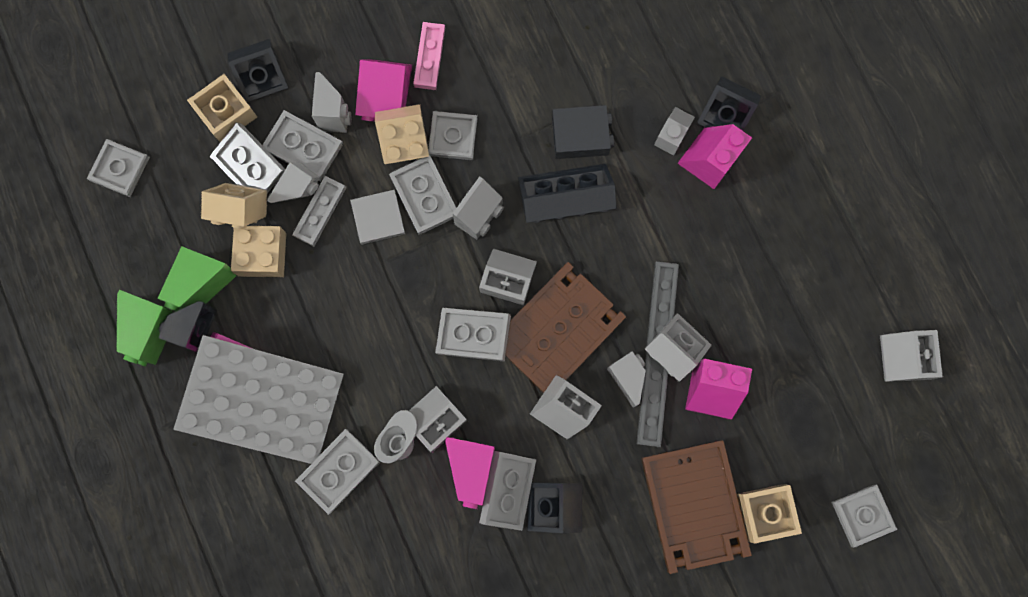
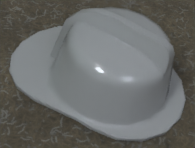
[374,410,417,463]

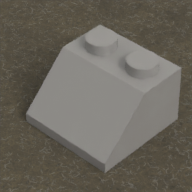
[312,72,352,133]
[452,176,504,240]
[645,313,711,382]

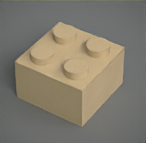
[187,74,257,143]
[375,105,429,164]
[201,183,267,229]
[231,226,286,277]
[737,484,802,543]

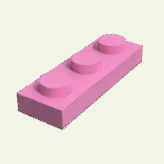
[414,22,445,90]

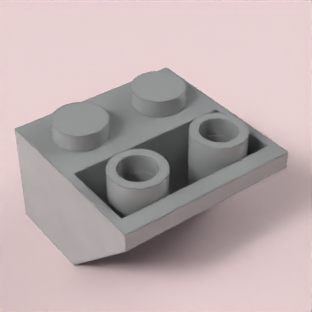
[479,249,537,305]
[880,330,942,382]
[530,375,602,439]
[409,386,467,453]

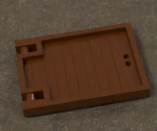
[505,262,626,393]
[641,440,752,574]

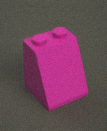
[355,59,412,121]
[678,124,752,189]
[685,359,752,419]
[446,437,495,509]

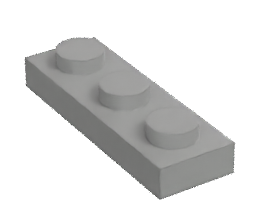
[292,176,346,247]

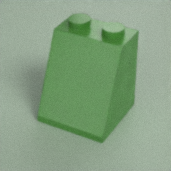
[158,246,236,312]
[117,290,174,367]

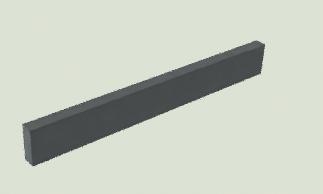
[636,261,679,447]

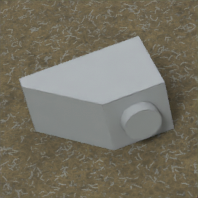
[654,107,695,155]
[267,162,320,203]
[607,351,646,407]

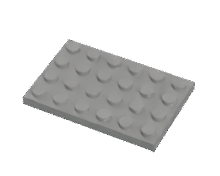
[173,335,343,464]

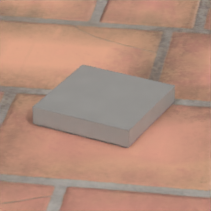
[428,111,477,160]
[87,139,150,197]
[350,190,405,245]
[832,485,897,548]

